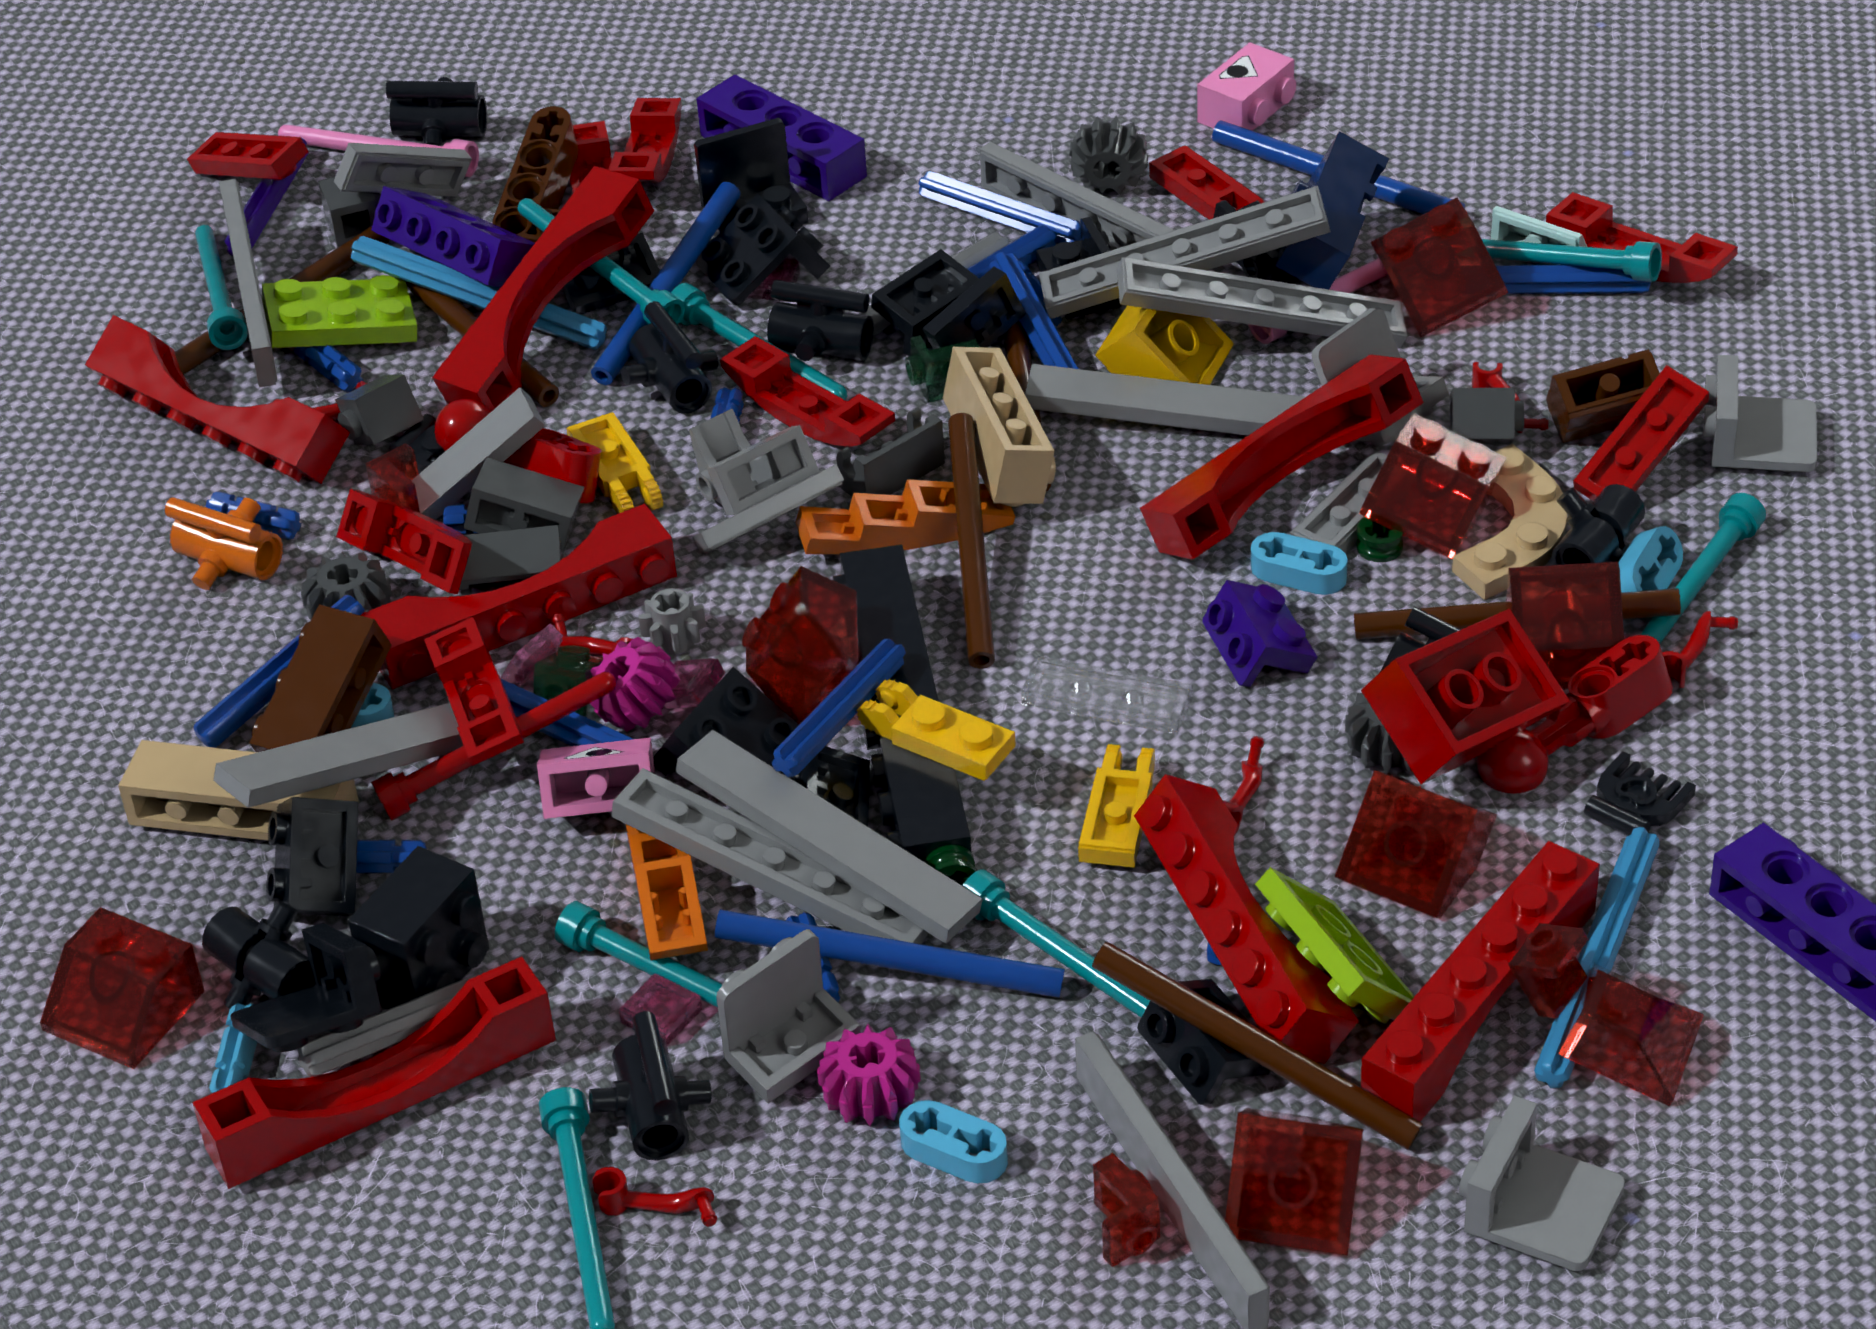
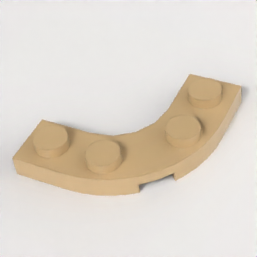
[1452,443,1567,600]

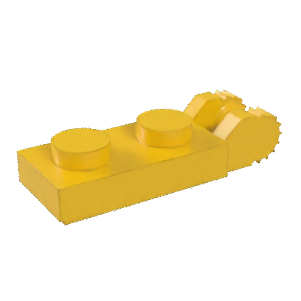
[566,412,664,514]
[856,679,1016,781]
[1078,744,1155,868]

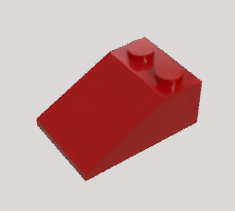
[1361,608,1570,784]

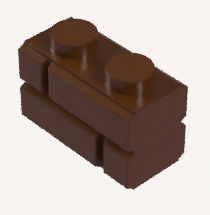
[1546,349,1660,443]

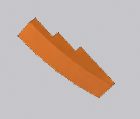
[795,479,1016,554]
[625,824,708,960]

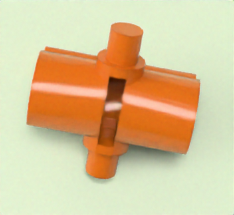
[165,497,283,590]

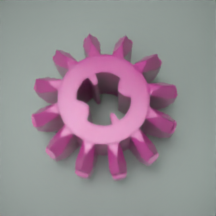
[590,637,680,732]
[817,1023,921,1126]

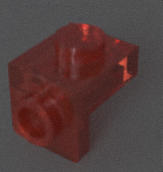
[365,444,420,513]
[1508,923,1588,1019]
[1093,1153,1160,1267]

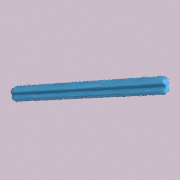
[351,236,607,350]
[1534,827,1660,1089]

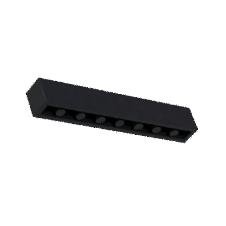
[833,545,972,862]

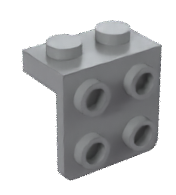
[1312,308,1449,446]
[1703,355,1817,472]
[716,929,861,1104]
[1459,1096,1625,1271]

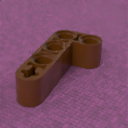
[492,106,579,243]

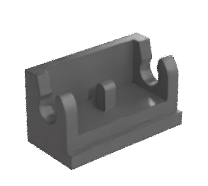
[836,407,945,496]
[464,457,585,554]
[459,525,564,596]

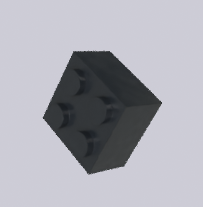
[348,846,489,1009]

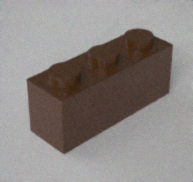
[249,604,392,752]

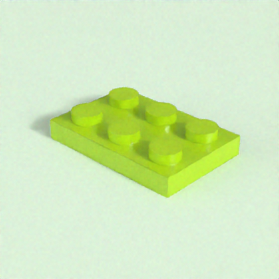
[262,275,417,348]
[1255,867,1414,1024]

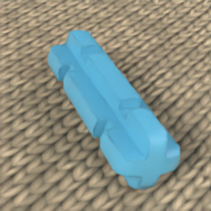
[209,1003,257,1093]

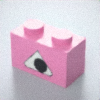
[1197,42,1296,131]
[537,738,655,819]

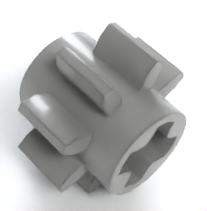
[638,588,706,654]

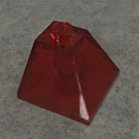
[1558,963,1704,1107]
[1225,1108,1364,1256]

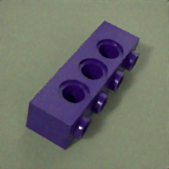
[696,74,867,202]
[371,186,535,287]
[1709,822,1876,1022]

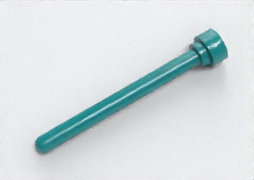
[518,198,685,325]
[195,225,248,350]
[1436,236,1662,282]
[671,283,847,400]
[1640,493,1766,644]
[963,869,1150,1017]
[554,901,722,1008]
[538,1087,615,1329]

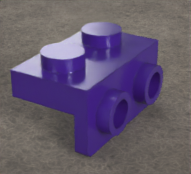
[1202,580,1318,687]

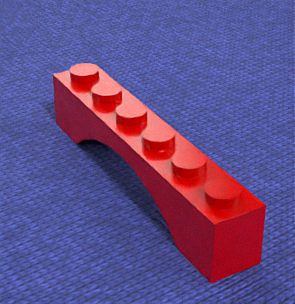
[432,166,654,411]
[85,315,350,484]
[1140,354,1424,560]
[360,503,677,690]
[1134,774,1359,1064]
[1361,841,1600,1122]
[192,956,556,1189]

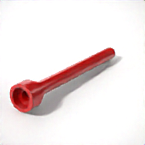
[371,672,616,821]

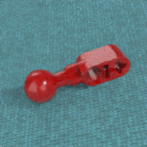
[434,398,601,503]
[1477,635,1673,794]

